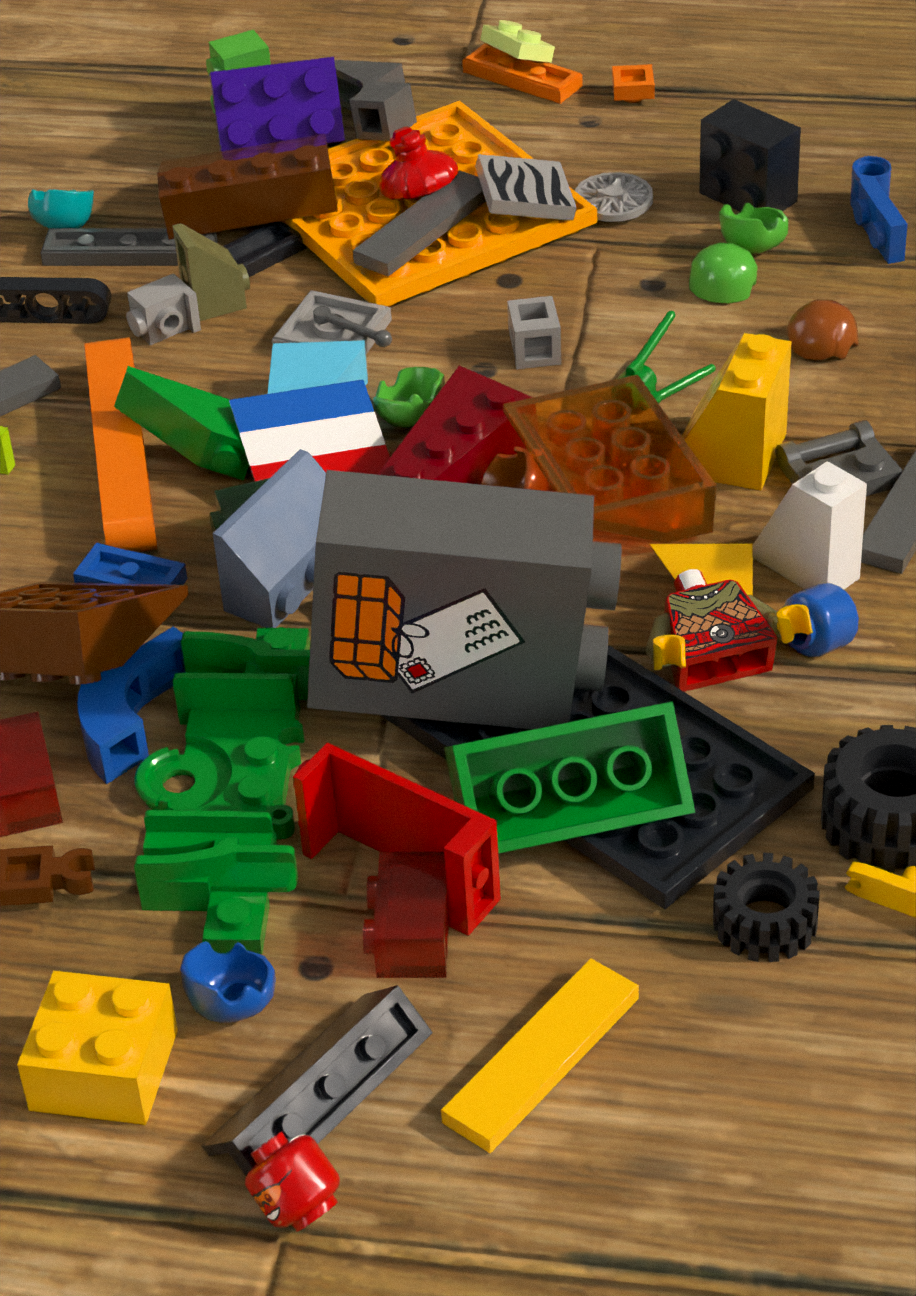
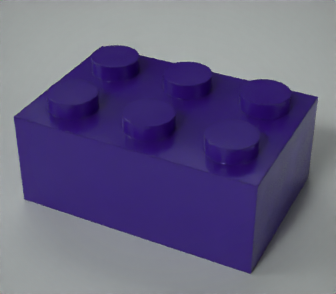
[209,57,345,151]

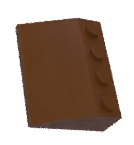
[157,134,338,240]
[0,582,188,684]

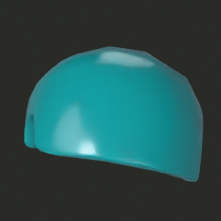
[28,189,94,229]

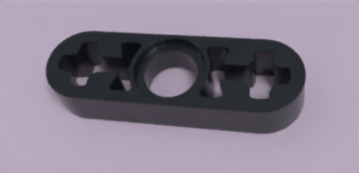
[0,277,112,324]

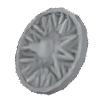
[574,172,653,222]

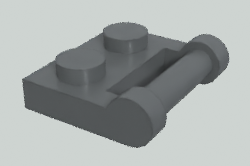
[775,420,903,496]

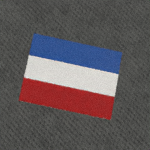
[229,379,390,490]

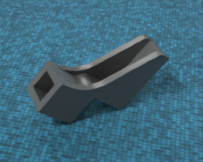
[335,60,417,141]

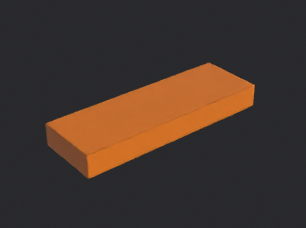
[462,43,583,104]

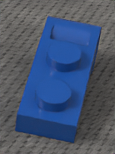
[850,156,908,264]

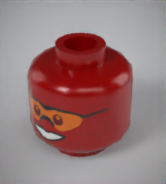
[245,1131,340,1232]

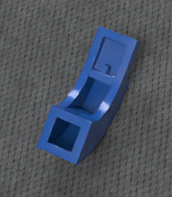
[77,626,186,784]

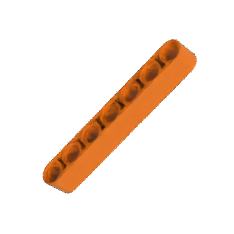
[84,337,157,552]

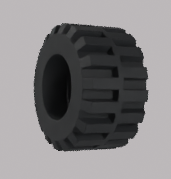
[821,725,916,874]

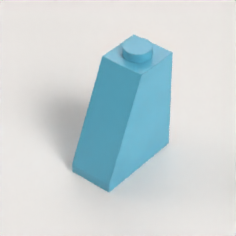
[267,340,368,394]

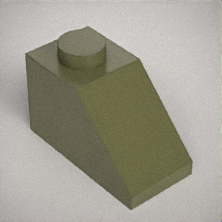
[173,223,250,321]

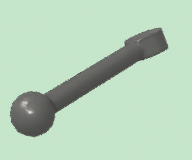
[313,306,392,348]

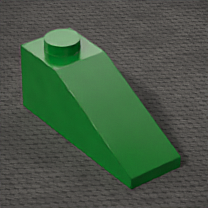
[114,366,249,480]

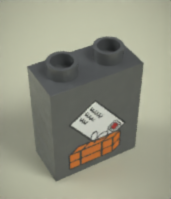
[307,470,622,729]

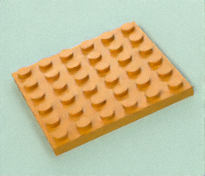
[282,100,597,307]

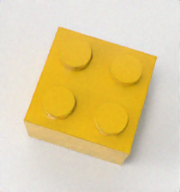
[17,970,178,1125]

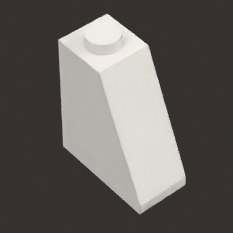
[753,461,867,589]

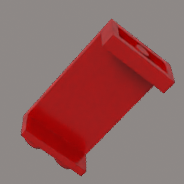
[293,742,501,936]

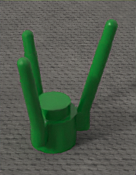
[609,311,716,412]

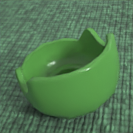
[719,203,789,255]
[689,243,758,304]
[373,367,445,428]

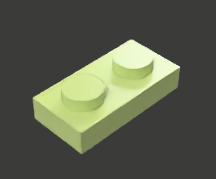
[480,20,555,63]

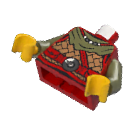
[646,569,813,692]

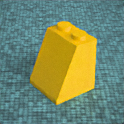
[668,333,792,491]

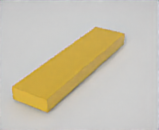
[441,958,639,1154]

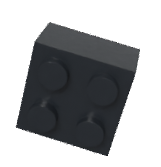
[699,99,801,212]

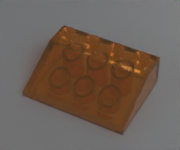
[503,375,717,543]

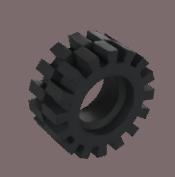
[713,853,820,962]

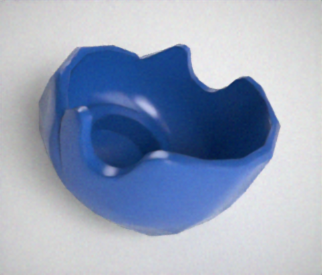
[180,941,276,1023]

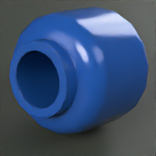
[783,583,859,657]

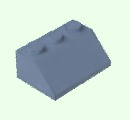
[213,449,326,628]

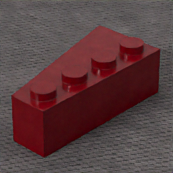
[377,365,536,485]

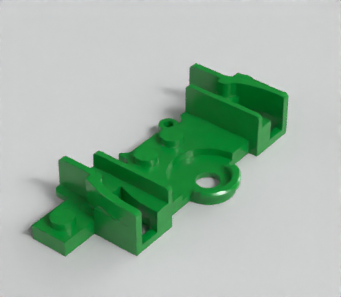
[134,627,310,955]

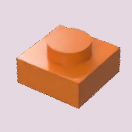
[612,64,655,103]

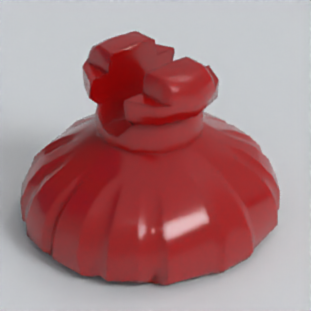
[379,126,459,200]

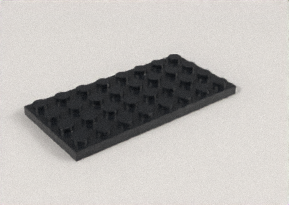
[381,645,815,910]

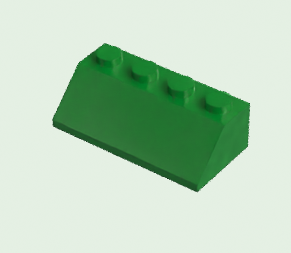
[444,701,695,853]

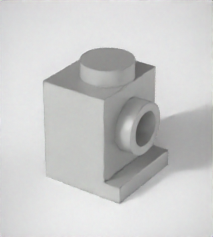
[126,273,201,345]
[507,296,561,369]

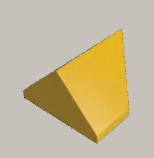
[650,543,753,596]

